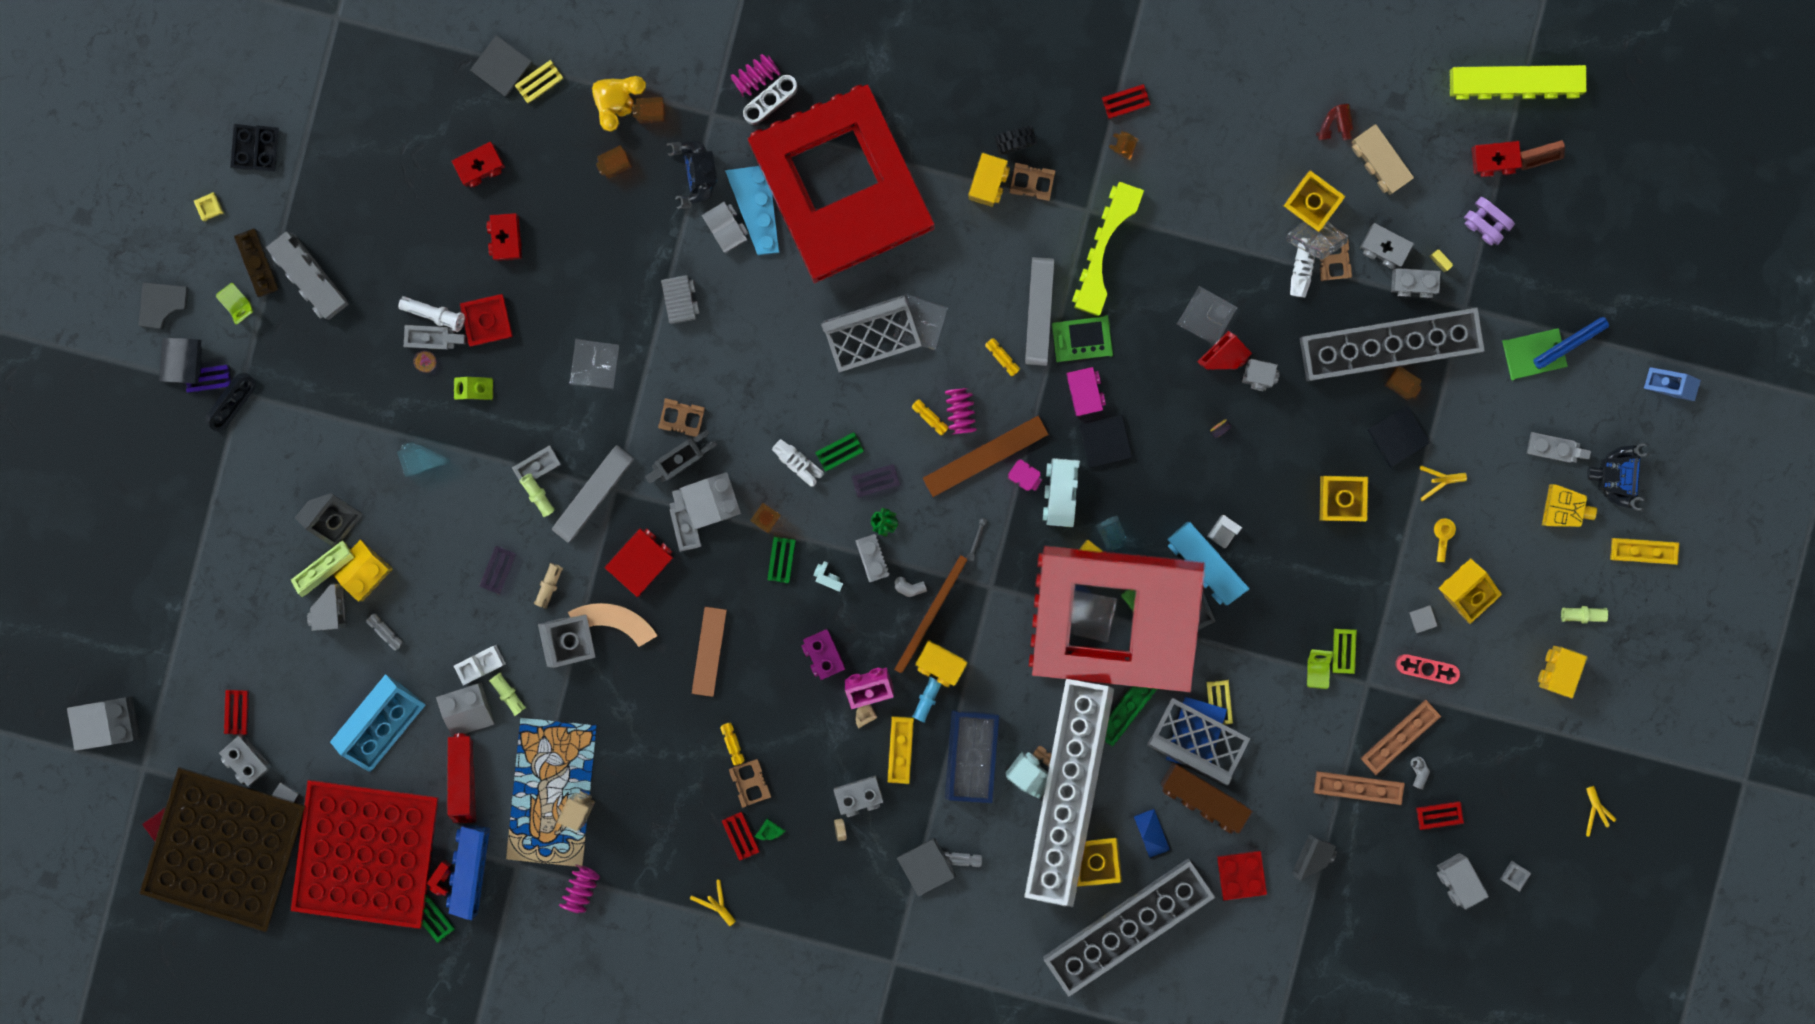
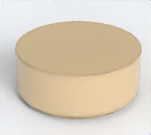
[834,818,847,841]

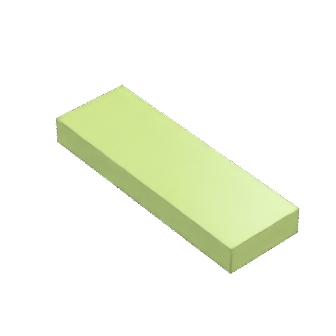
[291,540,354,597]

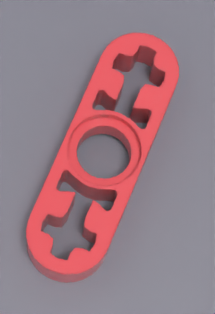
[1396,654,1460,684]

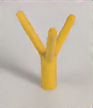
[1420,466,1467,501]
[1586,786,1616,837]
[690,879,736,926]

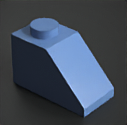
[1644,367,1701,401]

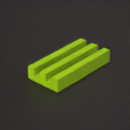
[1332,629,1357,674]

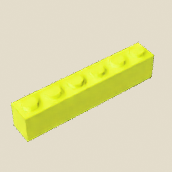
[1450,65,1586,100]

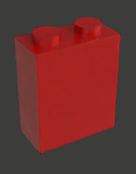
[605,528,674,597]

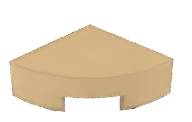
[856,704,878,728]

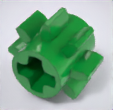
[871,508,898,537]

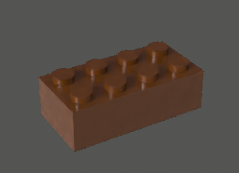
[1160,762,1252,834]

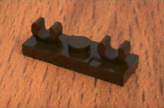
[234,228,279,298]

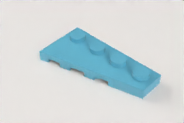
[725,166,780,255]

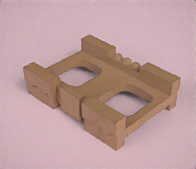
[1010,163,1055,201]
[1317,237,1352,281]
[658,398,705,437]
[729,759,771,808]

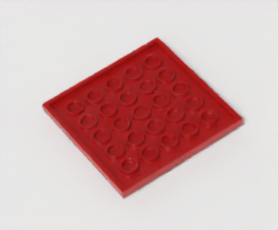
[291,780,439,929]

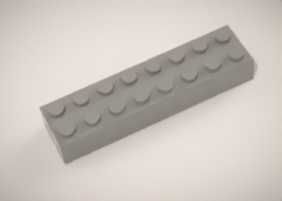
[1299,308,1485,381]
[1043,858,1215,997]

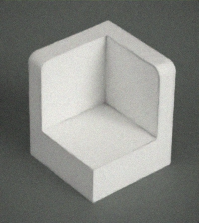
[1207,515,1242,548]

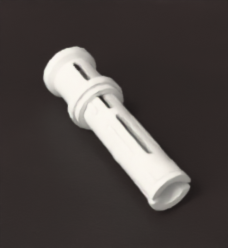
[399,296,465,332]

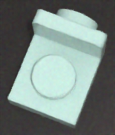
[813,561,843,592]

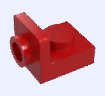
[427,860,452,896]

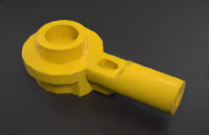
[1434,518,1456,562]

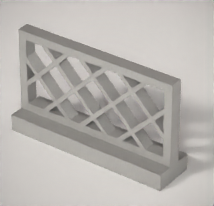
[821,294,922,372]
[1147,698,1250,786]

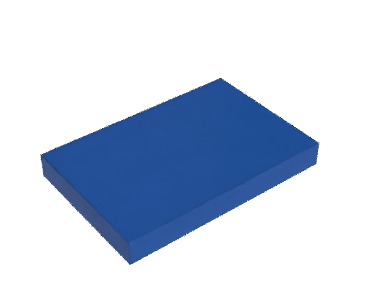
[1166,696,1227,765]

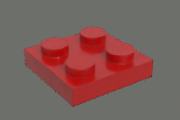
[460,294,513,347]
[1217,850,1267,901]

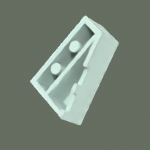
[1043,459,1080,527]
[1006,752,1048,799]

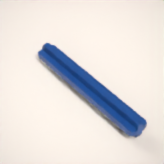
[1533,317,1609,369]

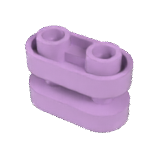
[1464,197,1515,246]

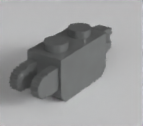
[645,429,718,484]

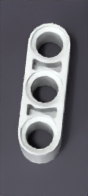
[743,75,798,125]

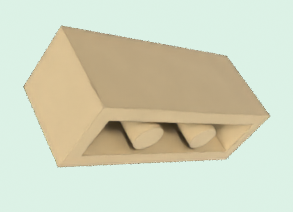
[1352,124,1414,195]
[557,791,595,832]

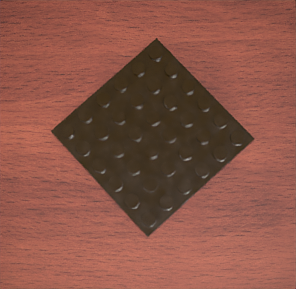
[139,767,305,932]

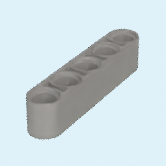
[1025,257,1054,366]
[551,445,634,543]

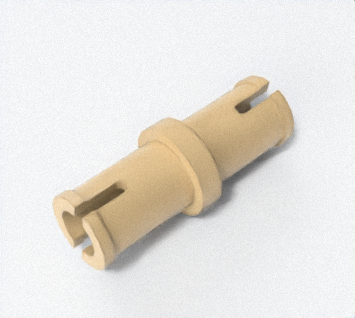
[534,563,563,609]

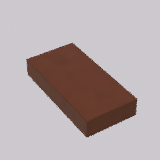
[1520,140,1565,170]

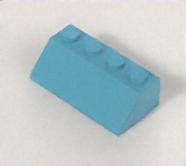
[1167,522,1249,606]
[330,674,425,772]

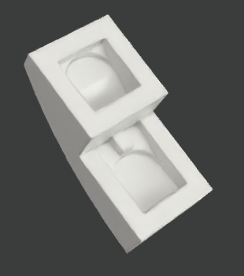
[454,645,506,685]

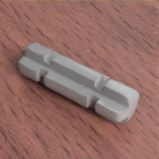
[366,614,403,650]
[944,852,982,867]

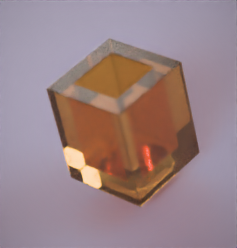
[632,97,665,123]
[596,145,632,179]
[1385,366,1422,400]
[750,503,782,533]

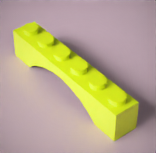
[1072,182,1144,316]

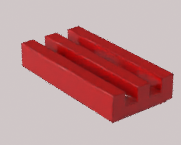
[1102,84,1151,119]
[224,690,249,735]
[1416,801,1464,830]
[722,811,760,861]

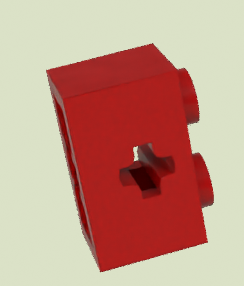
[452,141,505,188]
[1471,141,1522,177]
[487,213,522,261]

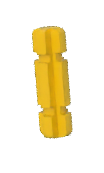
[985,338,1020,376]
[912,399,948,436]
[720,723,745,766]

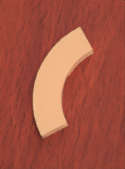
[568,603,658,647]

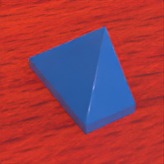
[1134,809,1170,858]

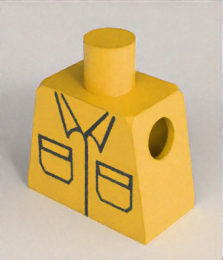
[1542,484,1597,527]

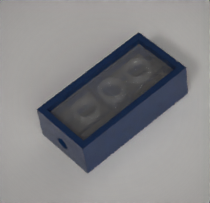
[945,710,999,803]

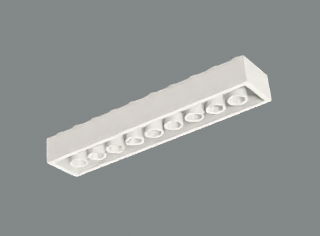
[1025,679,1114,907]

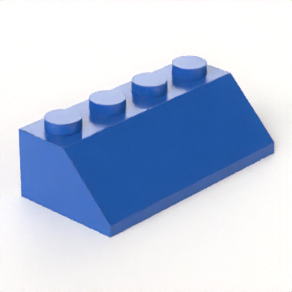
[446,824,490,920]

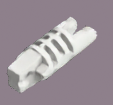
[1290,240,1317,298]
[772,439,824,487]

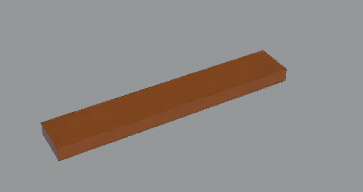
[923,416,1049,497]
[894,555,967,673]

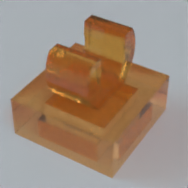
[1109,131,1138,160]

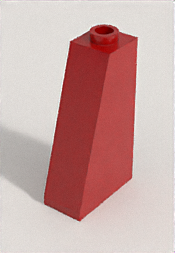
[447,733,476,824]

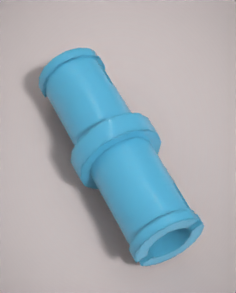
[912,677,941,723]

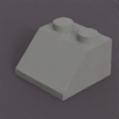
[679,472,741,530]
[307,584,346,631]
[538,615,596,668]
[436,682,495,737]

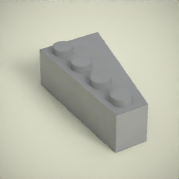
[266,231,349,320]

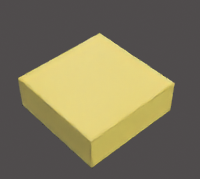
[194,192,224,221]
[1429,250,1453,272]

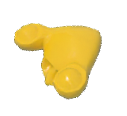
[592,76,646,132]

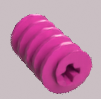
[731,54,781,97]
[945,388,976,434]
[559,864,600,913]

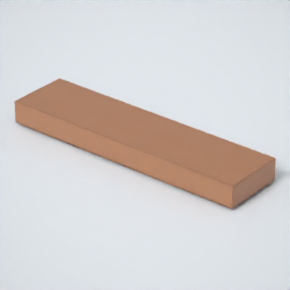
[692,607,727,697]
[1360,700,1441,775]
[1313,771,1404,805]

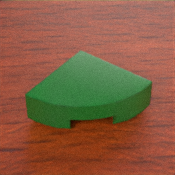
[755,818,785,840]

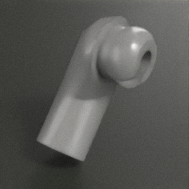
[894,577,927,597]
[1411,757,1430,790]

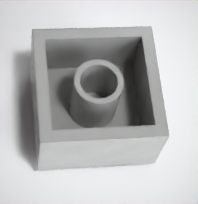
[1437,853,1488,909]

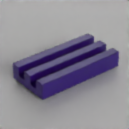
[185,365,231,393]

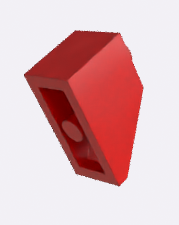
[1197,331,1252,369]

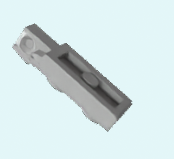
[404,325,466,350]
[1526,432,1591,463]
[670,489,702,552]

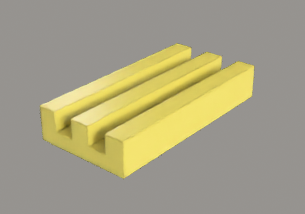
[515,60,564,104]
[1206,680,1233,725]

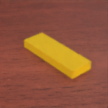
[1610,538,1679,565]
[888,716,914,784]

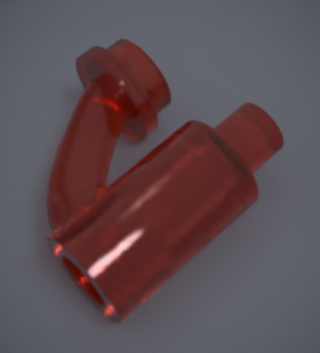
[1316,104,1354,141]

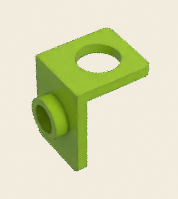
[216,283,254,325]
[454,377,493,400]
[1307,650,1333,689]

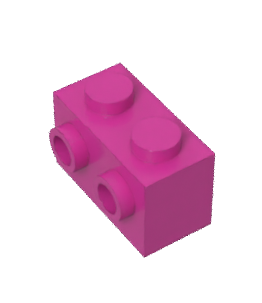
[845,668,894,709]

